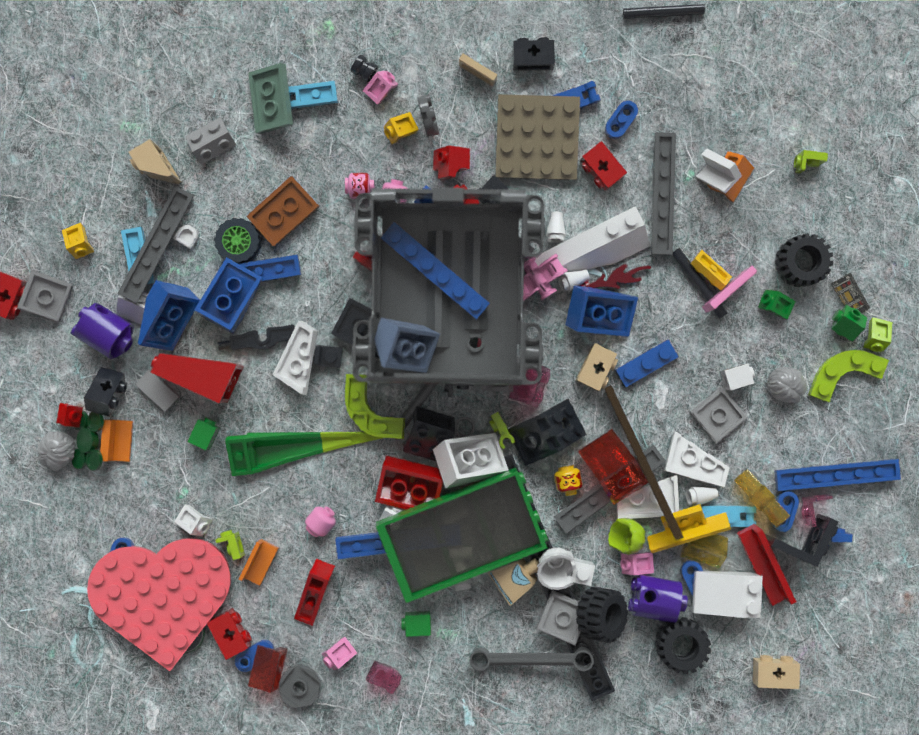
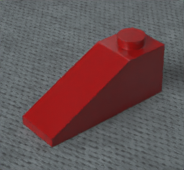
[294,559,335,626]

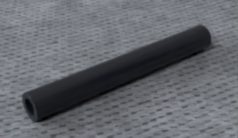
[623,4,705,19]
[673,247,728,319]

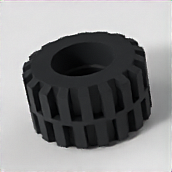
[775,233,833,287]
[576,587,628,643]
[655,617,711,674]

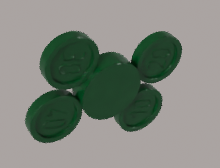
[71,411,104,471]

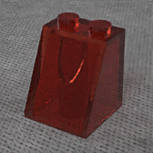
[578,429,648,505]

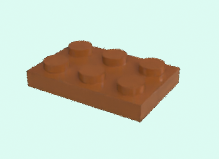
[246,175,320,247]

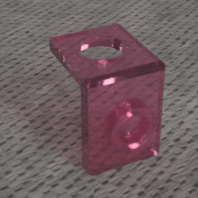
[801,494,833,527]

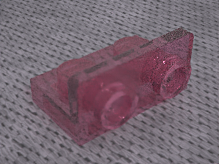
[509,366,550,407]

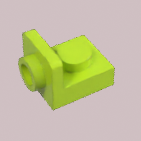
[794,150,828,174]
[864,317,892,352]
[215,530,245,560]

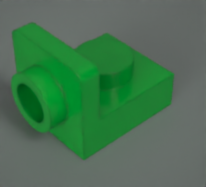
[758,290,796,320]

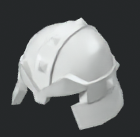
[537,548,576,590]

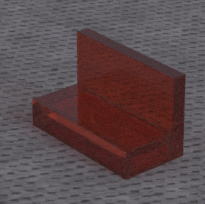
[248,645,288,693]

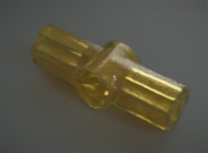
[734,469,790,527]

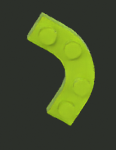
[808,350,889,402]
[345,374,405,439]

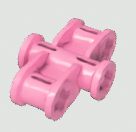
[523,253,568,301]

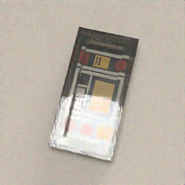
[831,273,870,313]

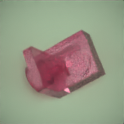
[365,661,402,694]

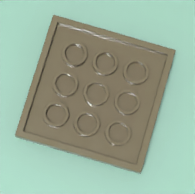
[495,94,580,180]

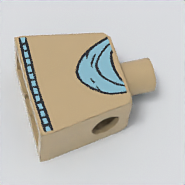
[488,558,539,606]

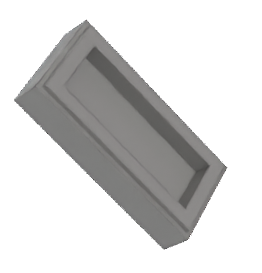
[135,369,180,412]

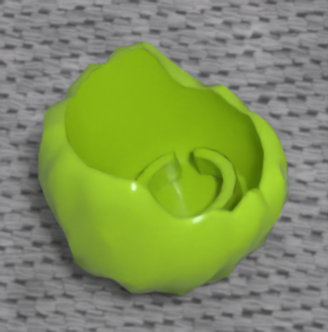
[608,518,646,555]

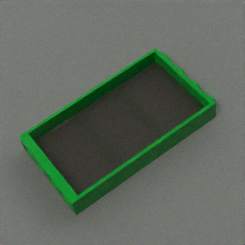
[376,467,548,603]

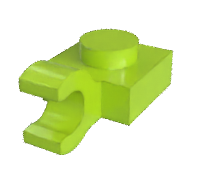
[489,412,515,449]

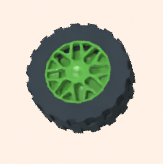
[214,218,262,264]

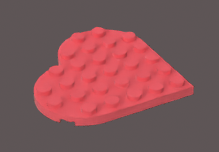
[87,538,231,671]

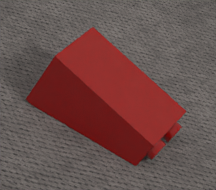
[150,353,244,403]

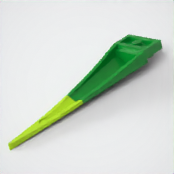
[225,432,383,476]

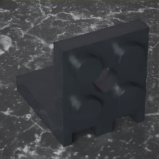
[508,399,587,466]
[764,514,839,567]

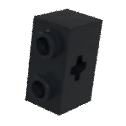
[512,37,555,71]
[84,367,127,417]

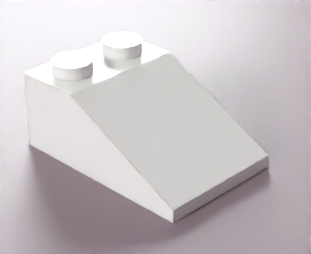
[433,433,508,488]
[692,571,763,618]

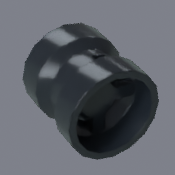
[350,54,378,83]

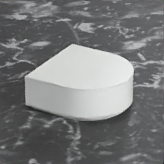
[173,225,199,250]

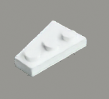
[664,431,729,487]

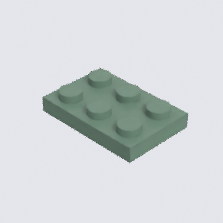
[248,63,293,134]

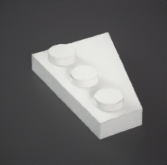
[273,321,318,395]
[616,474,679,519]

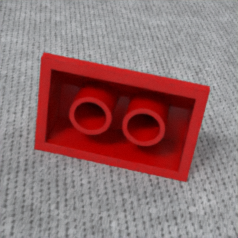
[375,455,443,515]

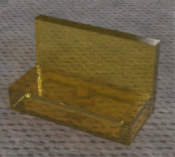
[681,534,728,569]

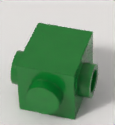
[832,305,867,342]

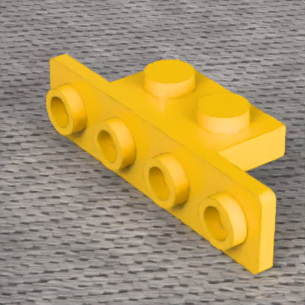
[647,505,731,553]

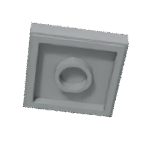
[17,269,73,322]
[690,386,748,444]
[536,590,581,645]

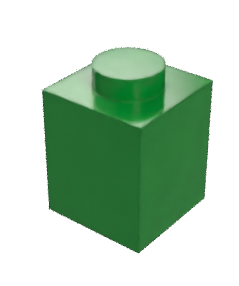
[187,417,221,450]
[401,611,431,637]

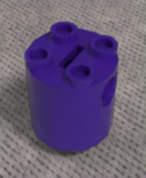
[71,303,134,359]
[628,575,688,623]

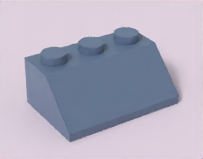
[374,318,440,373]

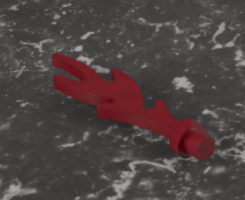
[580,264,651,289]

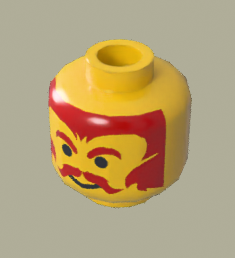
[554,465,583,496]

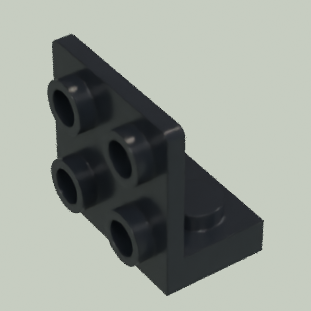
[403,406,455,461]

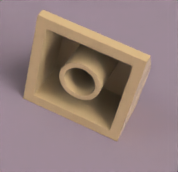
[129,139,181,184]

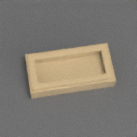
[459,53,497,86]

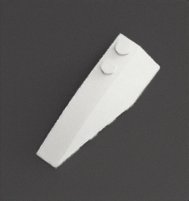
[535,206,650,272]

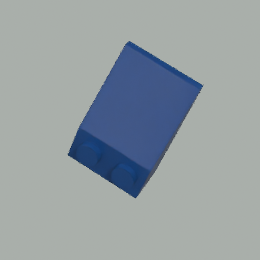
[194,257,263,334]
[138,280,200,351]
[565,286,638,337]

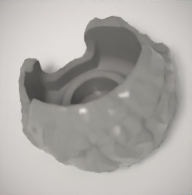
[767,367,807,403]
[37,431,75,471]

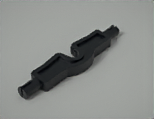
[217,324,295,351]

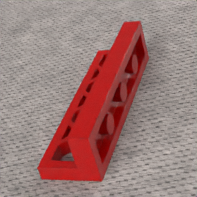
[736,524,796,606]

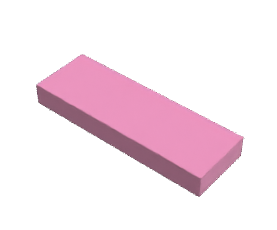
[702,265,757,312]

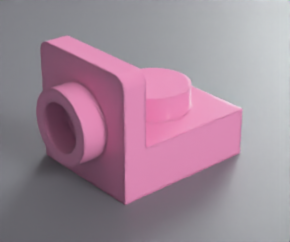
[363,71,398,105]
[620,552,654,575]
[322,637,357,670]

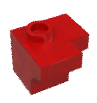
[433,145,470,180]

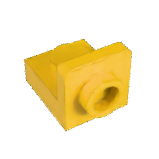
[384,112,419,144]
[62,223,94,259]

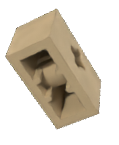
[575,343,618,391]
[753,655,800,689]

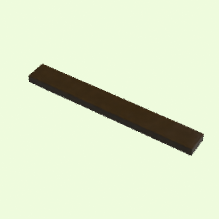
[604,385,684,540]

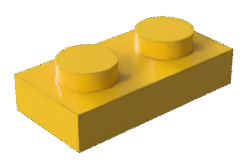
[690,250,732,290]

